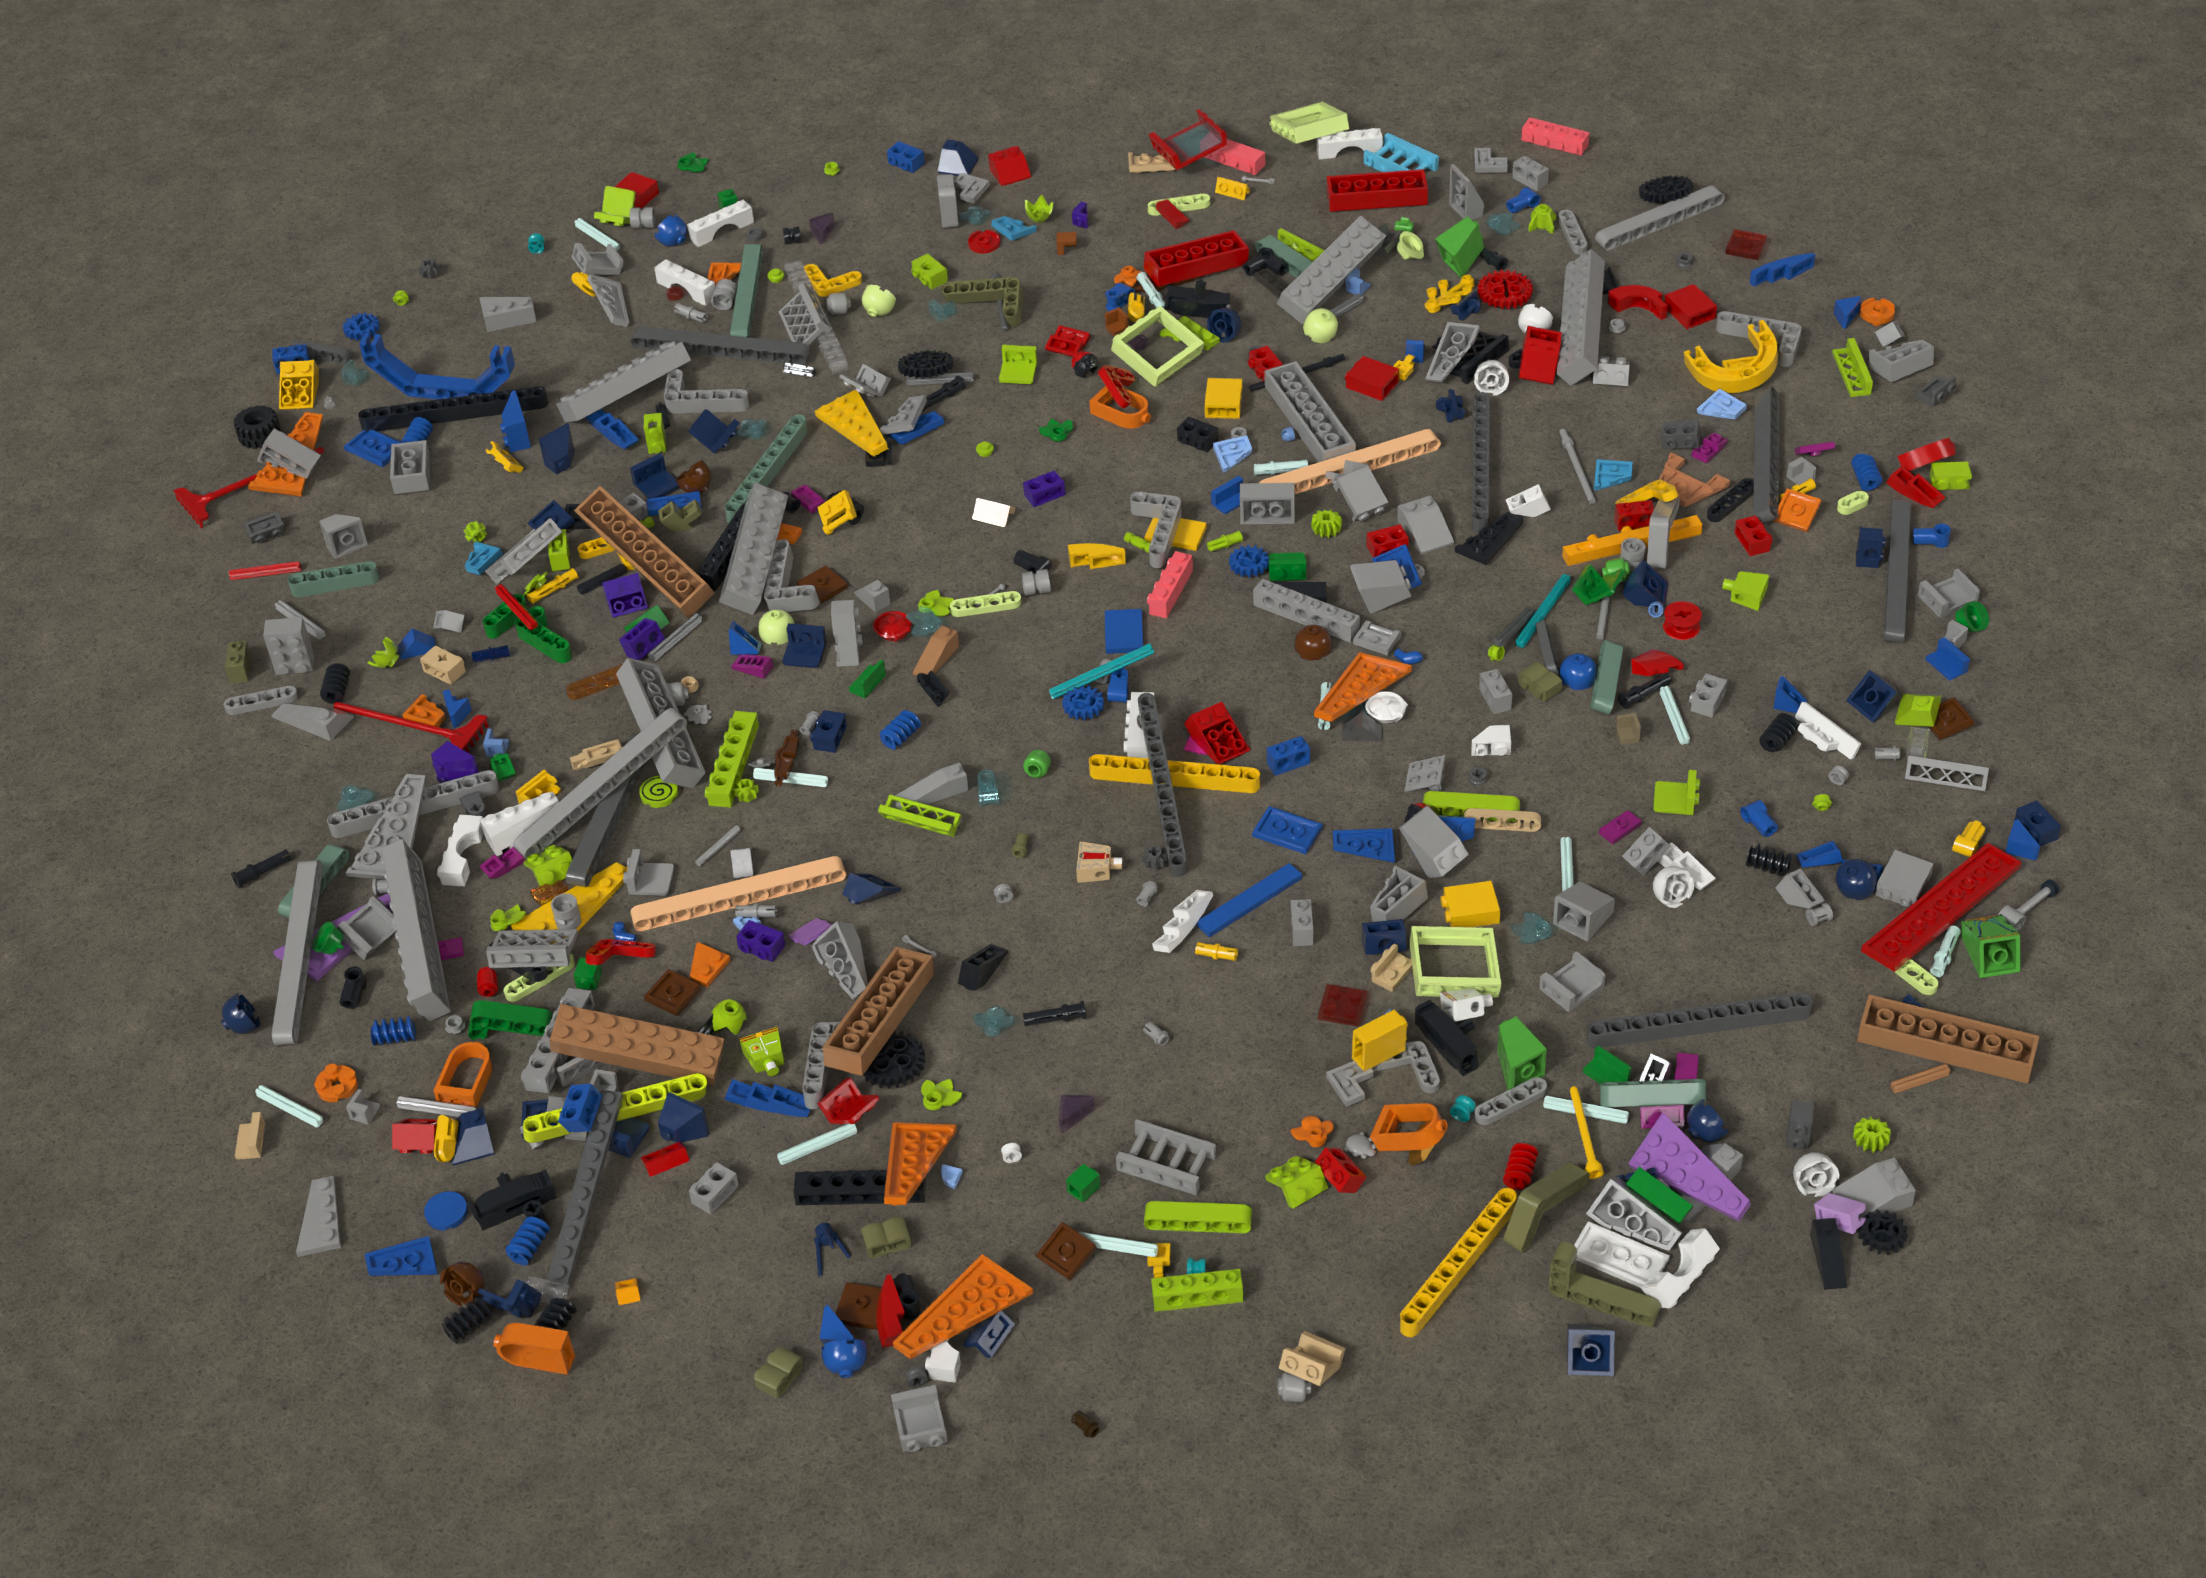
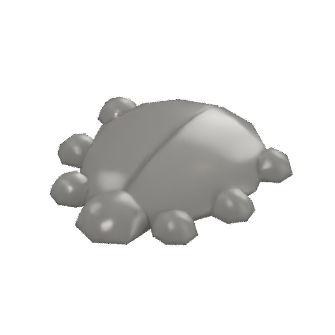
[684,705,712,725]
[747,758,775,768]
[1344,1132,1376,1159]

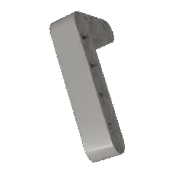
[937,174,959,229]
[1716,311,1802,367]
[664,369,750,413]
[1130,492,1182,568]
[1647,497,1679,569]
[764,539,820,612]
[802,1022,840,1109]

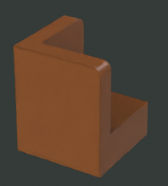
[1056,231,1077,255]
[1105,307,1129,337]

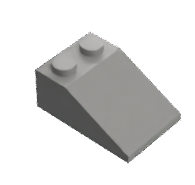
[1449,164,1484,220]
[1397,495,1454,554]
[1399,806,1469,878]
[1832,1157,1916,1220]

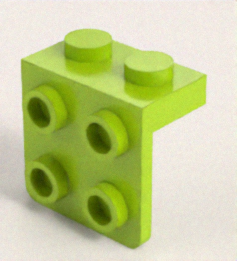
[594,186,635,226]
[999,345,1038,384]
[1653,770,1700,815]
[523,845,572,889]
[1265,1156,1328,1209]

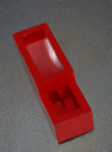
[1886,466,1945,508]
[876,1274,905,1348]

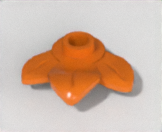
[1114,266,1141,287]
[1291,1116,1334,1147]

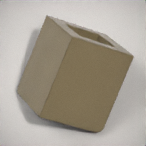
[1616,713,1641,745]

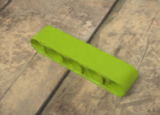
[1423,791,1520,822]
[1144,1201,1252,1233]

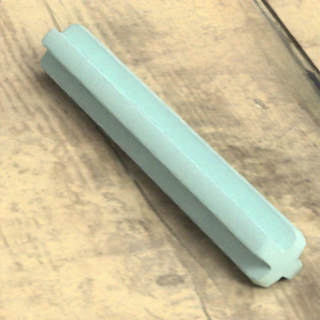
[575,218,620,251]
[1660,686,1690,745]
[753,768,828,787]
[1560,837,1574,891]
[255,1085,324,1127]
[1543,1096,1629,1124]
[777,1124,857,1165]
[1078,1232,1158,1257]

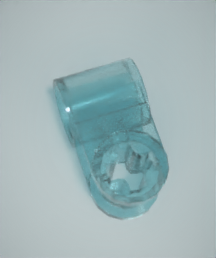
[977,769,999,807]

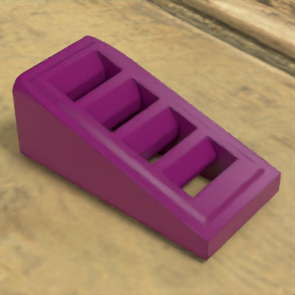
[731,654,773,679]

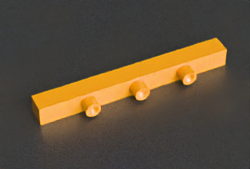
[1562,515,1702,566]

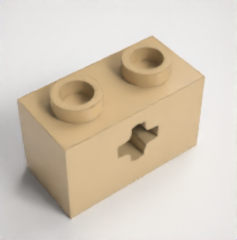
[420,646,466,685]

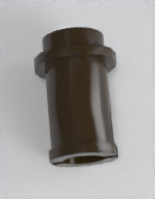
[1071,1410,1100,1438]

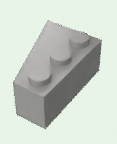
[1869,340,1934,382]

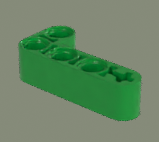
[515,606,572,663]
[468,1000,553,1040]

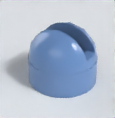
[1281,427,1295,442]
[1648,601,1664,618]

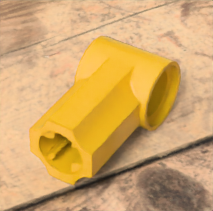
[1952,820,1985,858]

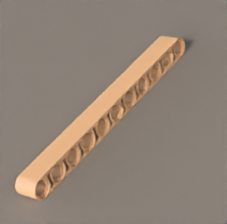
[1259,429,1441,494]
[630,856,846,931]

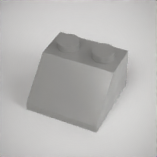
[319,514,368,559]

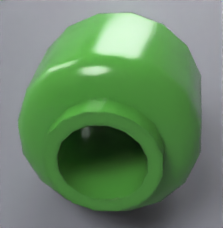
[1602,558,1631,582]
[1023,750,1051,778]

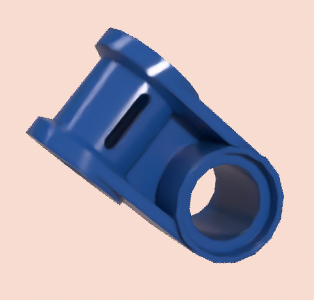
[1105,283,1135,311]
[1107,668,1129,703]

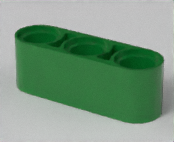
[482,594,527,639]

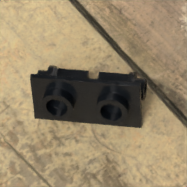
[917,670,949,707]

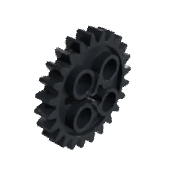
[1639,175,1693,203]
[898,350,953,378]
[863,1031,926,1089]

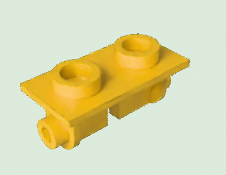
[1215,177,1250,200]

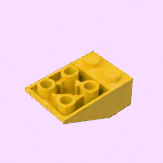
[279,360,319,410]

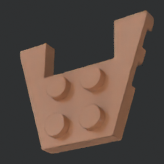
[1659,452,1730,507]

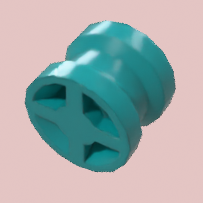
[528,233,545,254]
[1450,1095,1476,1122]
[1187,1257,1206,1274]

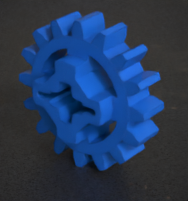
[343,312,380,341]
[1229,545,1269,578]
[1062,685,1104,721]

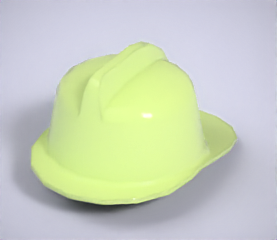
[1397,231,1424,260]

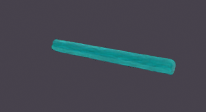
[1515,574,1571,648]
[1049,644,1154,699]

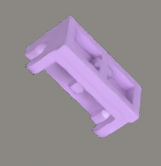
[1814,1193,1866,1234]

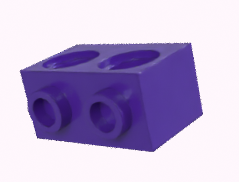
[1023,470,1065,507]
[619,618,665,660]
[736,920,786,962]

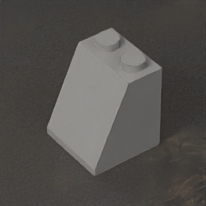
[1350,560,1412,614]
[1553,882,1615,942]

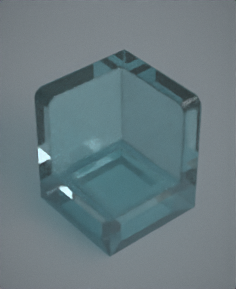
[929,299,956,322]
[341,359,368,387]

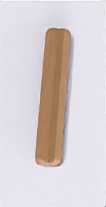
[1890,1064,1950,1093]

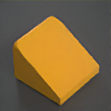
[615,1278,640,1305]

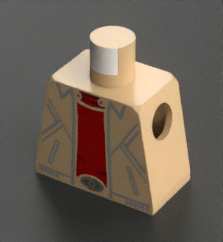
[1076,842,1123,883]

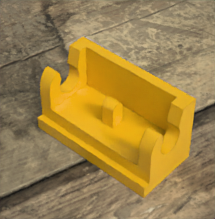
[516,770,561,804]

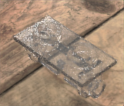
[523,1276,570,1304]

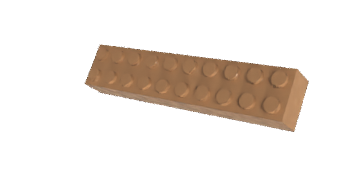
[574,486,715,619]

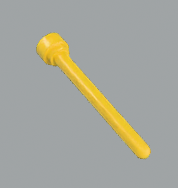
[1570,1086,1604,1179]

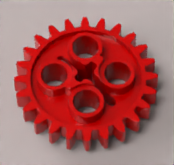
[1478,269,1533,310]

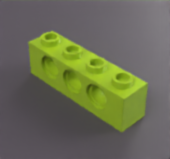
[1151,1269,1243,1312]

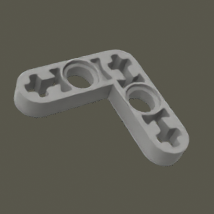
[1372,1041,1440,1093]

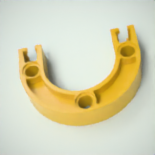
[1683,320,1778,393]

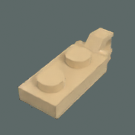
[570,739,622,770]

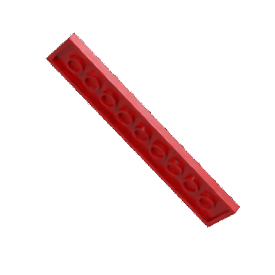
[1861,843,2021,972]

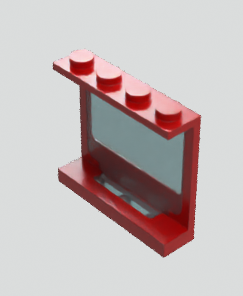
[1148,109,1228,171]

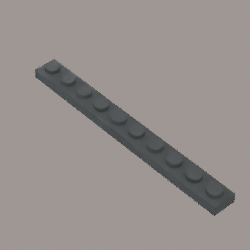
[546,1090,623,1289]

